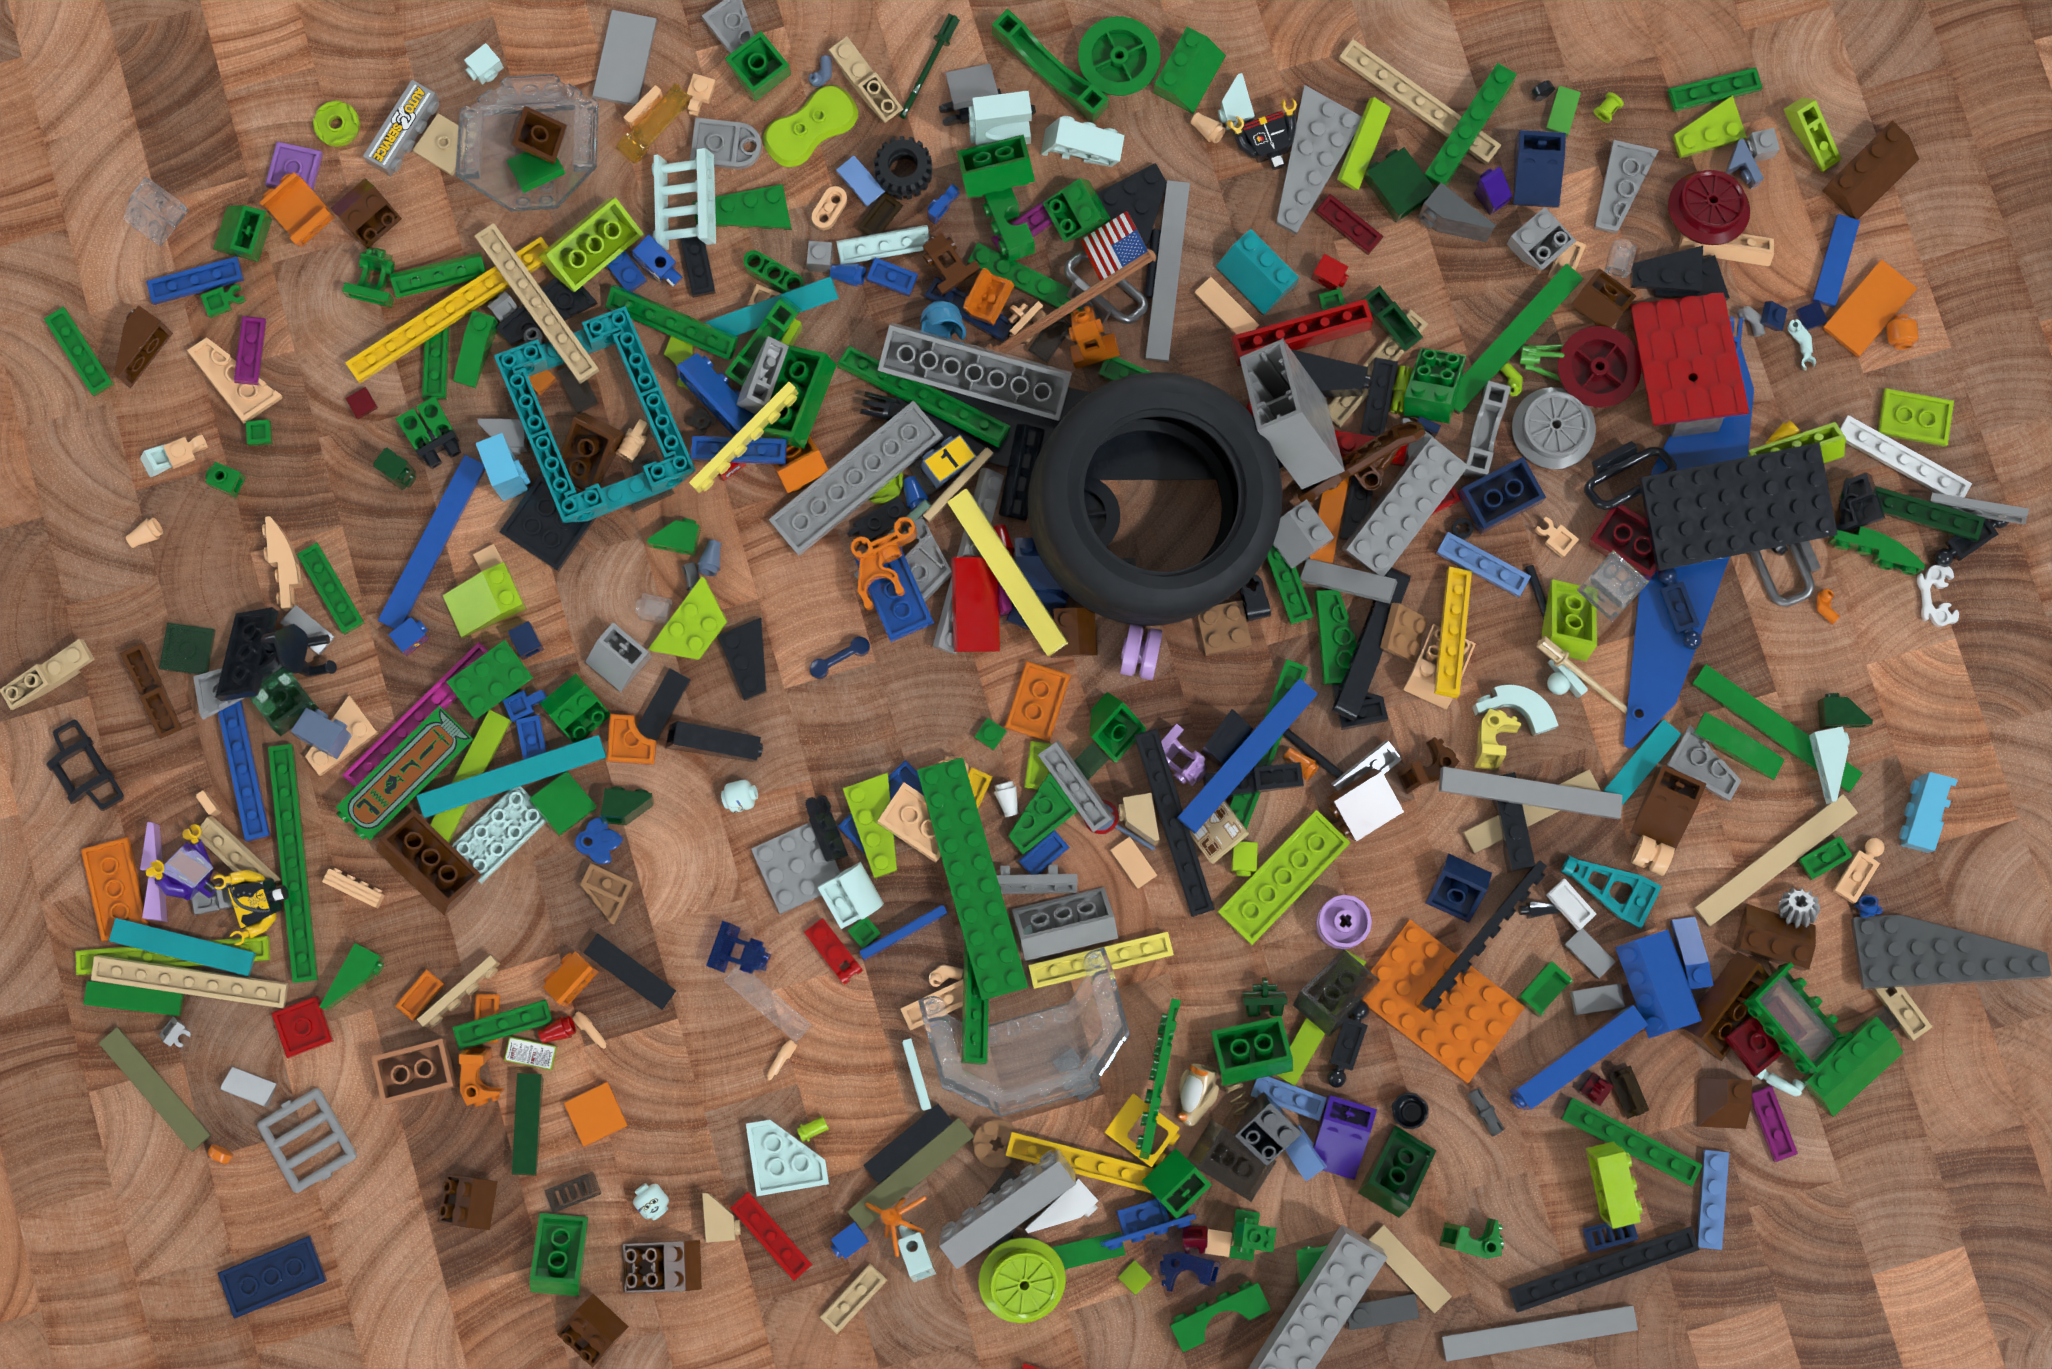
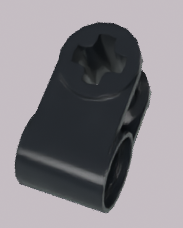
[1239,574,1271,622]

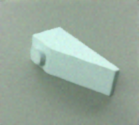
[1809,726,1850,804]

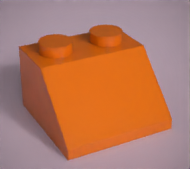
[771,436,828,493]
[543,951,599,1008]

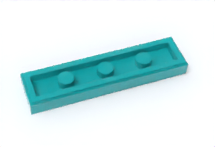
[1603,719,1682,805]

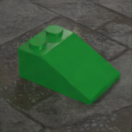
[529,1213,588,1296]

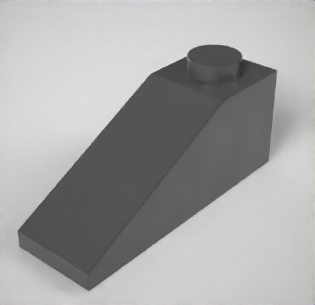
[1346,1294,1419,1330]

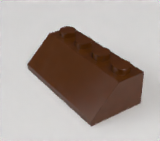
[1822,120,1919,220]
[376,810,482,916]
[1682,952,1778,1061]

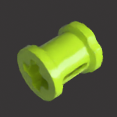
[1593,92,1624,123]

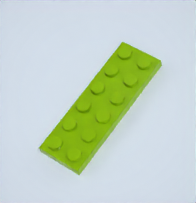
[1217,810,1351,946]

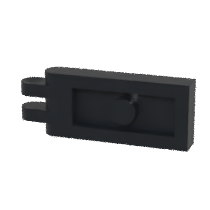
[847,496,909,542]

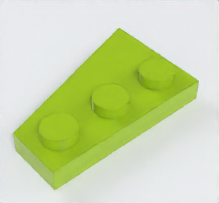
[1673,95,1747,158]

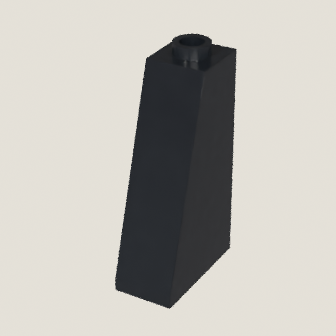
[1291,349,1371,398]
[665,721,763,762]

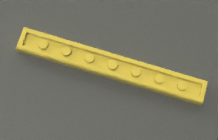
[947,489,1068,656]

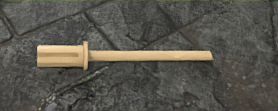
[1537,636,1627,714]

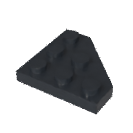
[1097,163,1167,246]

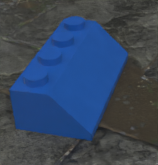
[676,353,756,436]
[1615,930,1702,1039]

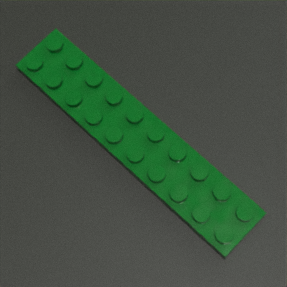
[917,757,1028,1001]

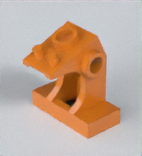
[1069,306,1120,369]
[459,1047,504,1107]

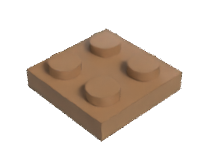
[1197,600,1252,656]
[1380,603,1427,663]

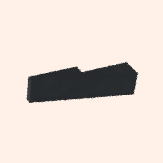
[1203,762,1304,797]
[583,933,676,1010]

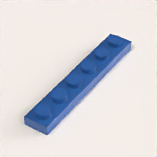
[218,700,271,842]

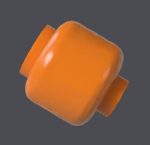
[1886,314,1919,350]

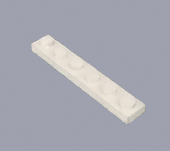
[1840,415,1972,498]

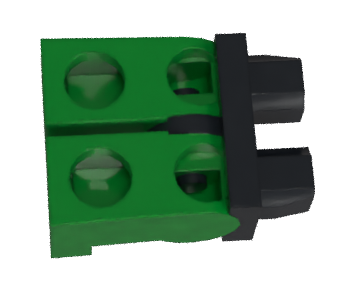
[395,396,461,469]

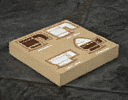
[1189,800,1249,864]

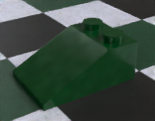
[1358,1125,1437,1218]

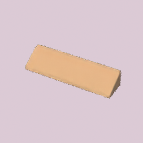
[1679,233,1774,266]

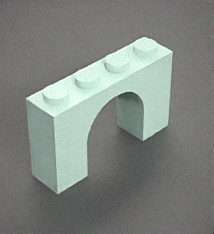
[969,91,1032,146]

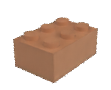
[371,1039,458,1105]

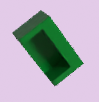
[1517,961,1573,1017]

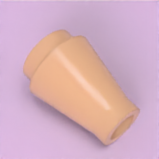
[1191,112,1226,144]
[126,518,163,548]

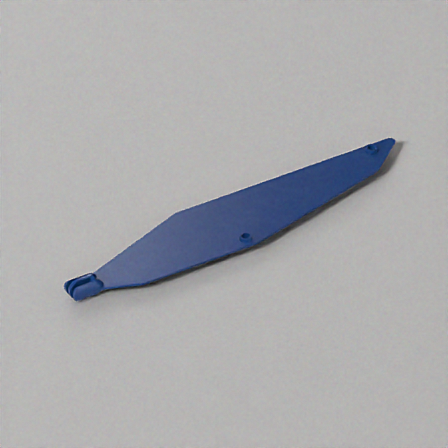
[1624,316,1754,748]

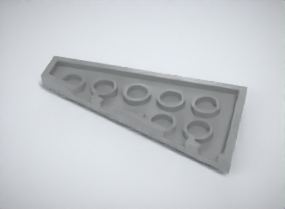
[1276,85,1362,235]

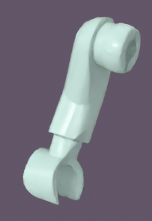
[1788,319,1816,371]
[1755,1069,1805,1096]

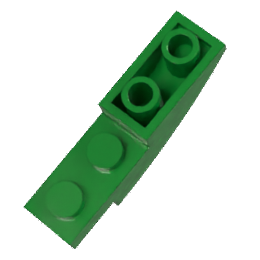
[1828,526,1925,575]

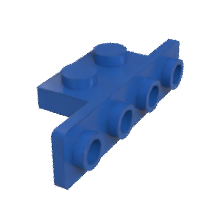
[1100,1198,1196,1250]

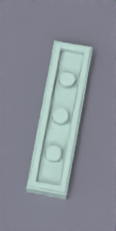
[836,225,930,265]

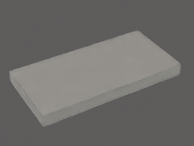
[592,10,657,106]

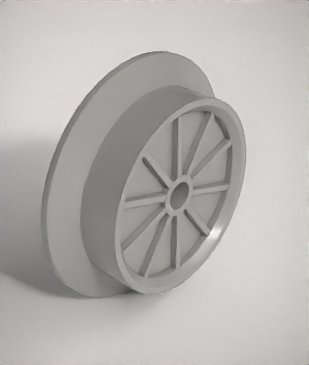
[1512,387,1596,469]

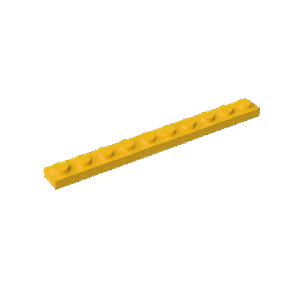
[345,237,548,384]

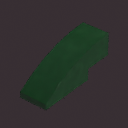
[1361,285,1423,352]

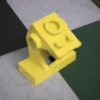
[1474,708,1521,770]

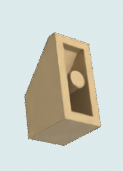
[702,1193,741,1243]

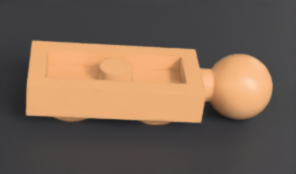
[1833,838,1885,904]

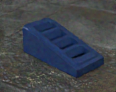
[1582,1222,1638,1253]

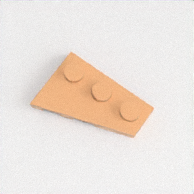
[305,695,379,776]

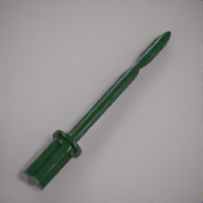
[899,13,960,119]

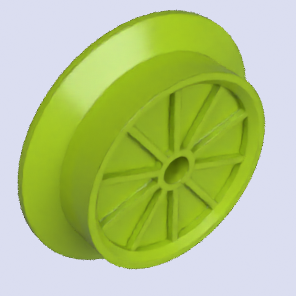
[979,1237,1066,1323]

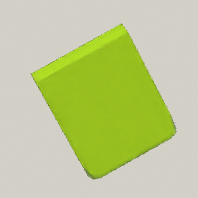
[1118,1260,1152,1295]

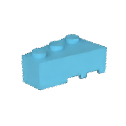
[476,433,531,501]
[1899,772,1958,853]

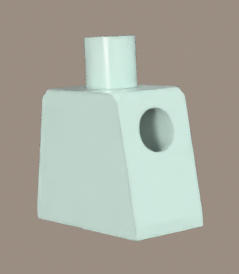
[898,1222,937,1282]

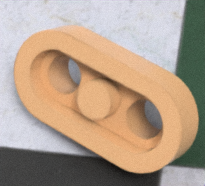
[812,186,847,231]

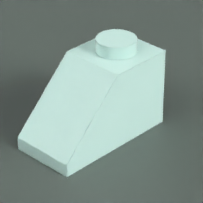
[1218,73,1255,130]

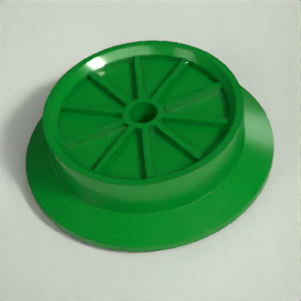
[1078,16,1161,96]

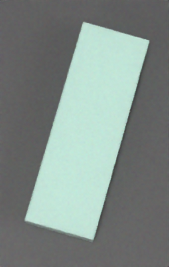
[902,1038,932,1111]

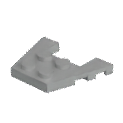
[854,515,952,602]

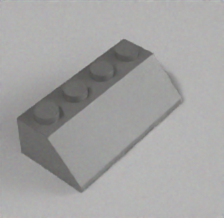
[1012,887,1118,961]

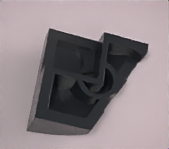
[1837,472,1886,532]

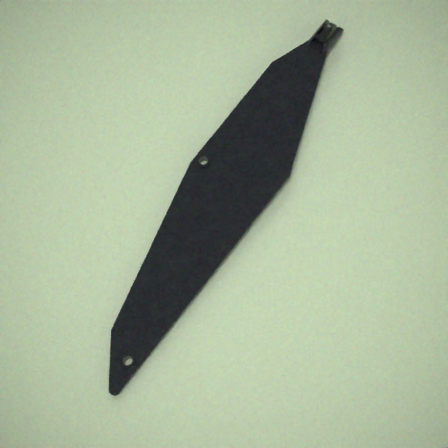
[860,387,1284,480]

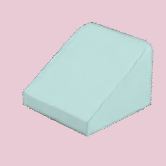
[140,444,172,477]

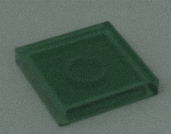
[159,623,216,675]

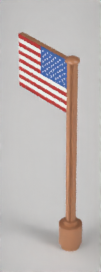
[983,211,1156,354]

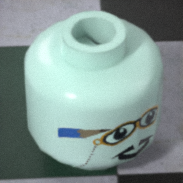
[721,779,758,813]
[633,1183,669,1220]

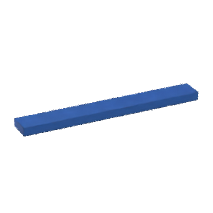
[378,455,485,629]
[1177,678,1318,834]

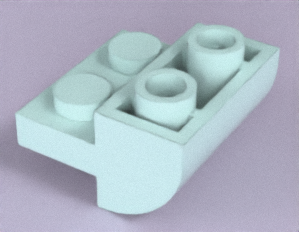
[818,862,884,929]

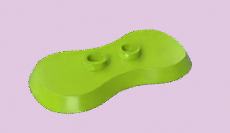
[763,84,858,167]

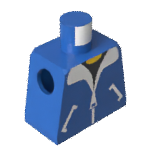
[632,235,683,287]

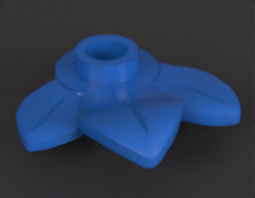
[575,817,623,864]

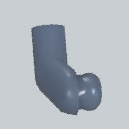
[808,56,832,87]

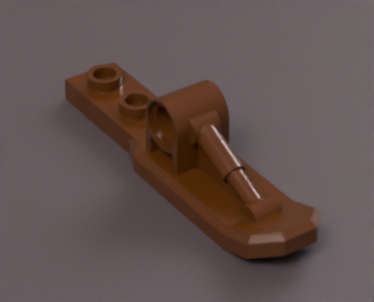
[1297,421,1426,503]

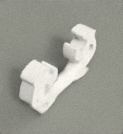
[1917,565,1959,627]

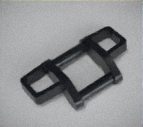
[46,719,124,811]

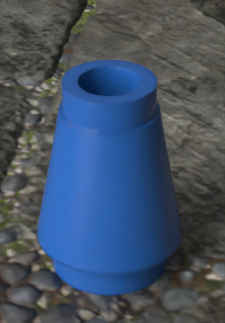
[830,264,866,287]
[902,476,929,512]

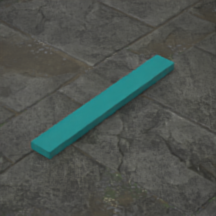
[416,735,607,818]

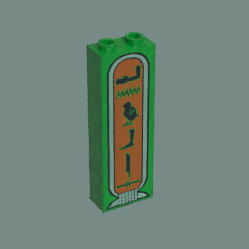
[336,705,473,840]

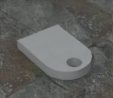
[690,118,762,169]

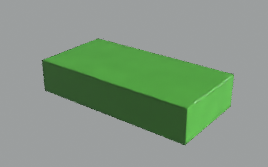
[1545,86,1581,137]

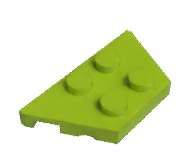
[648,576,728,660]

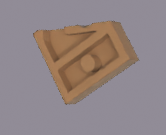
[580,863,635,925]

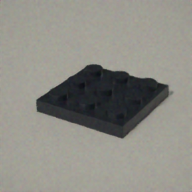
[500,475,596,572]

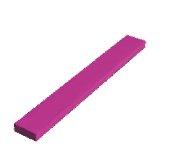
[343,642,488,787]

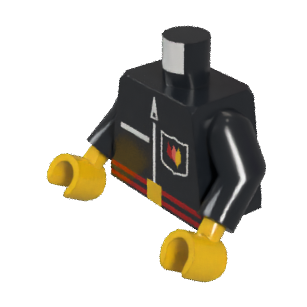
[1227,98,1297,170]

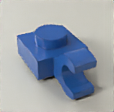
[503,690,547,723]

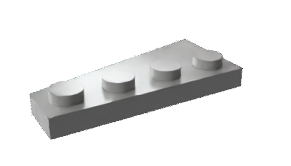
[1594,140,1659,234]

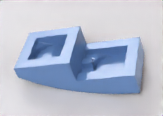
[836,156,885,206]
[1285,1125,1326,1181]

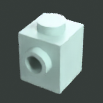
[464,43,504,85]

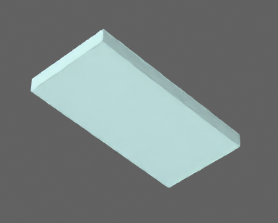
[452,786,546,884]

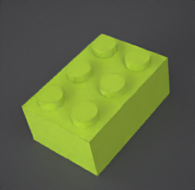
[1586,1141,1642,1229]

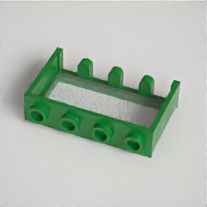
[1743,962,1853,1075]

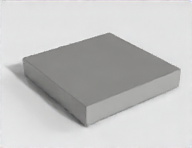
[945,64,998,110]

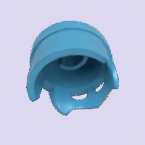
[920,300,966,340]

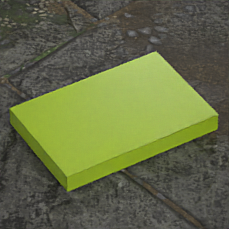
[1877,388,1954,447]

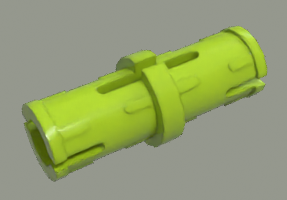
[1389,366,1412,415]

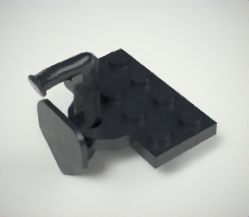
[215,607,337,701]

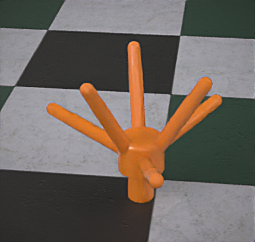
[865,1196,927,1257]

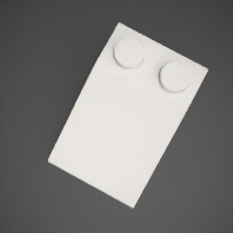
[1025,1179,1099,1233]

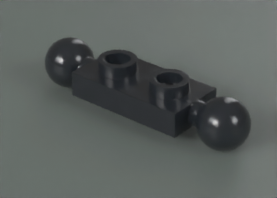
[1934,518,2009,567]
[1327,1000,1370,1088]

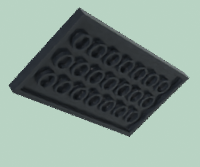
[1638,442,1838,571]

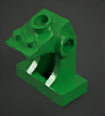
[342,248,395,308]
[1229,1209,1277,1261]
[1439,1218,1504,1259]

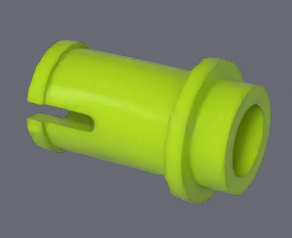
[797,1116,829,1142]

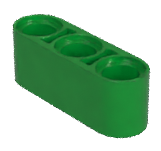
[743,250,804,294]

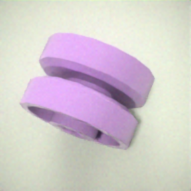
[1120,624,1163,681]
[1316,895,1372,950]

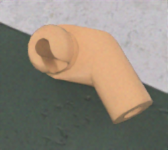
[929,964,964,987]

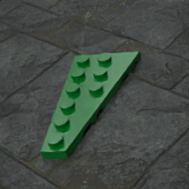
[1136,998,1181,1160]

